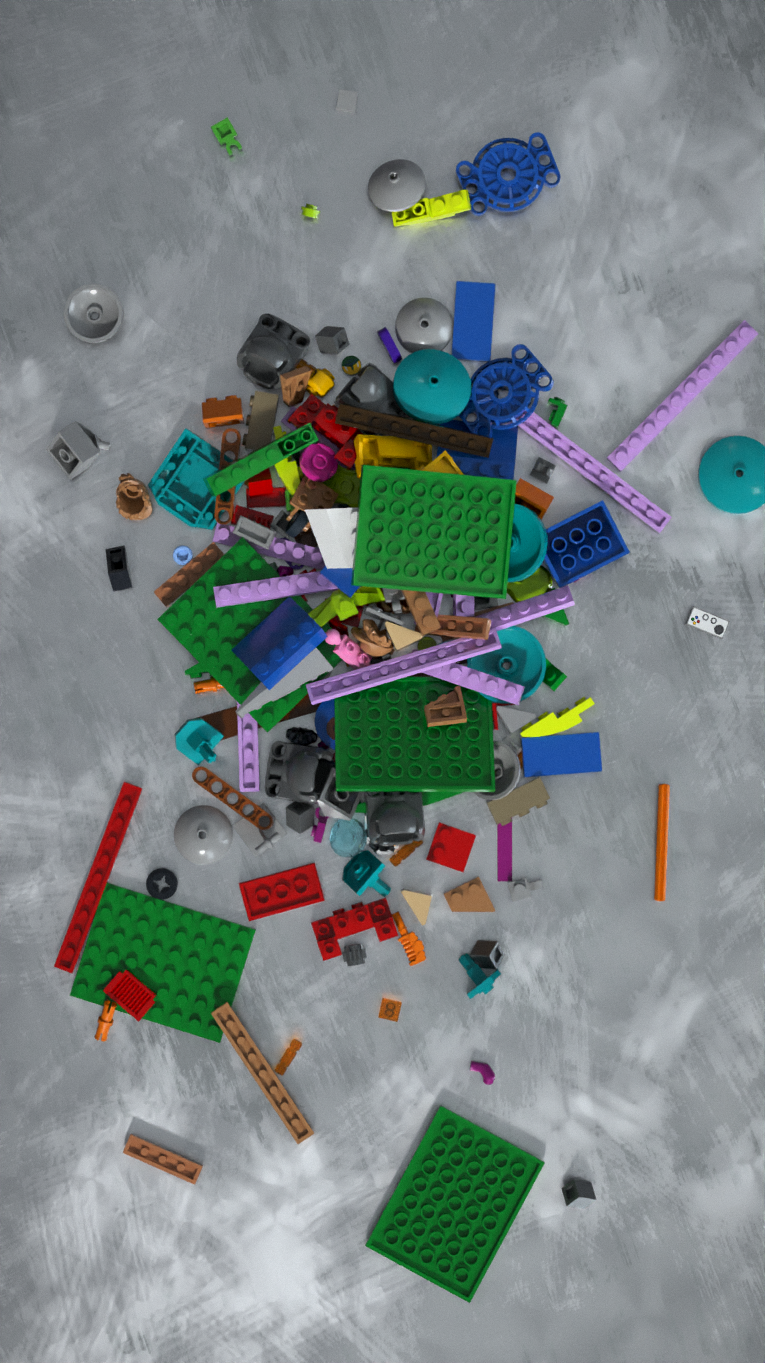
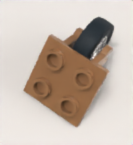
[285,475,339,538]

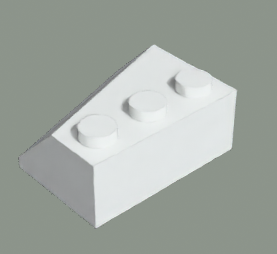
[305,507,358,569]

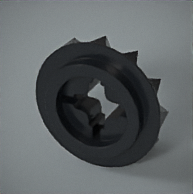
[286,727,317,745]
[146,868,178,900]

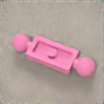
[325,629,373,670]

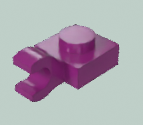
[311,807,329,843]

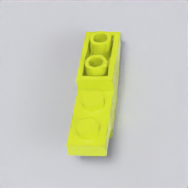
[392,189,472,227]
[273,425,303,496]
[519,697,595,737]

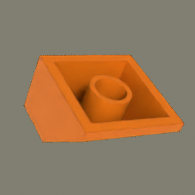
[202,395,245,428]
[515,478,554,520]

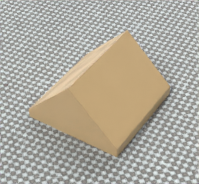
[385,621,423,652]
[401,889,432,926]

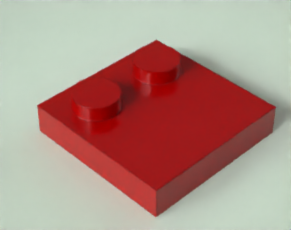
[426,822,476,872]

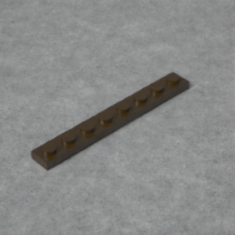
[335,403,493,458]

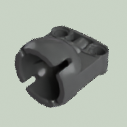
[237,313,310,389]
[334,363,405,436]
[265,741,335,804]
[364,792,425,846]

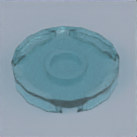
[330,819,367,858]

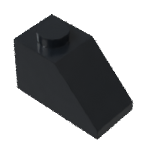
[105,545,133,592]

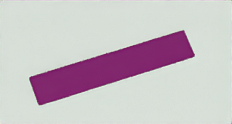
[497,818,512,881]

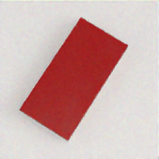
[239,862,325,921]

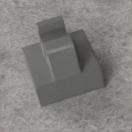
[530,457,556,484]

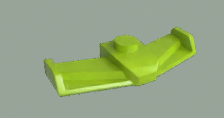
[308,586,385,627]

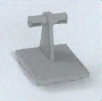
[358,606,404,642]
[233,803,287,857]

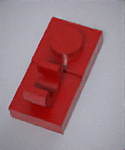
[231,505,274,529]

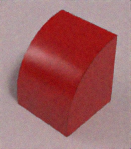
[248,468,273,496]

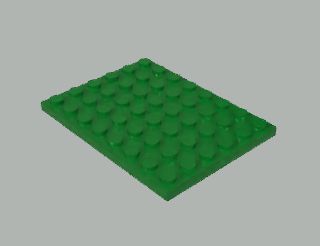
[351,465,517,599]
[157,537,343,733]
[334,677,495,792]
[70,882,256,1043]
[365,1105,545,1303]

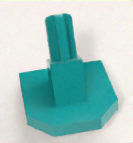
[175,718,224,765]
[342,850,391,897]
[459,953,501,999]

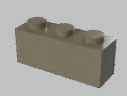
[242,391,279,452]
[486,777,550,826]

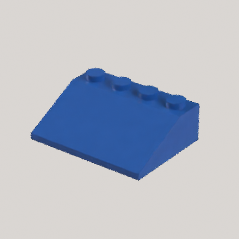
[436,420,518,480]
[543,500,630,588]
[232,596,328,690]

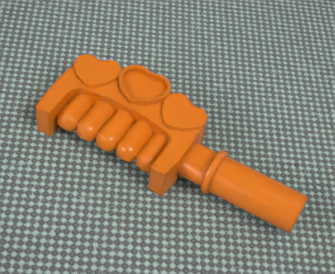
[391,911,426,966]

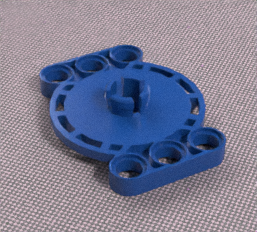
[456,132,561,216]
[459,344,554,437]

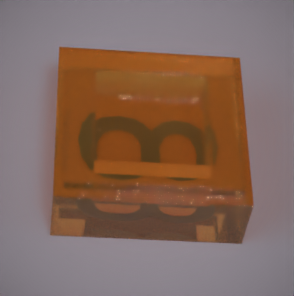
[378,998,402,1022]

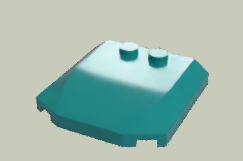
[148,428,246,530]

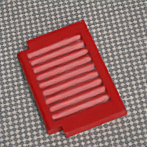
[103,969,156,1022]

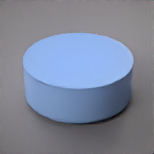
[173,545,193,565]

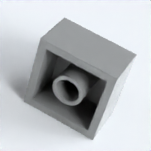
[46,421,110,480]

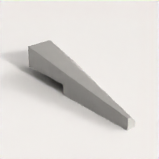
[235,648,333,718]

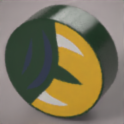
[342,356,361,376]

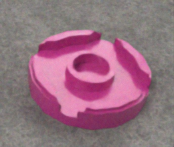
[299,443,338,482]

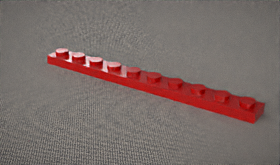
[54,782,143,973]

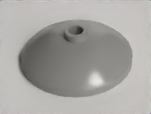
[368,159,426,212]
[64,284,123,343]
[395,298,454,353]
[473,741,520,800]
[174,805,233,864]

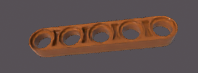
[214,428,241,525]
[192,767,274,831]

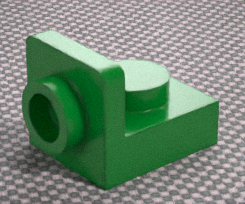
[547,397,568,429]
[542,658,567,691]

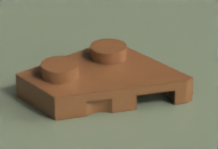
[280,366,312,407]
[424,686,467,727]
[444,876,495,912]

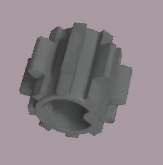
[342,944,367,966]

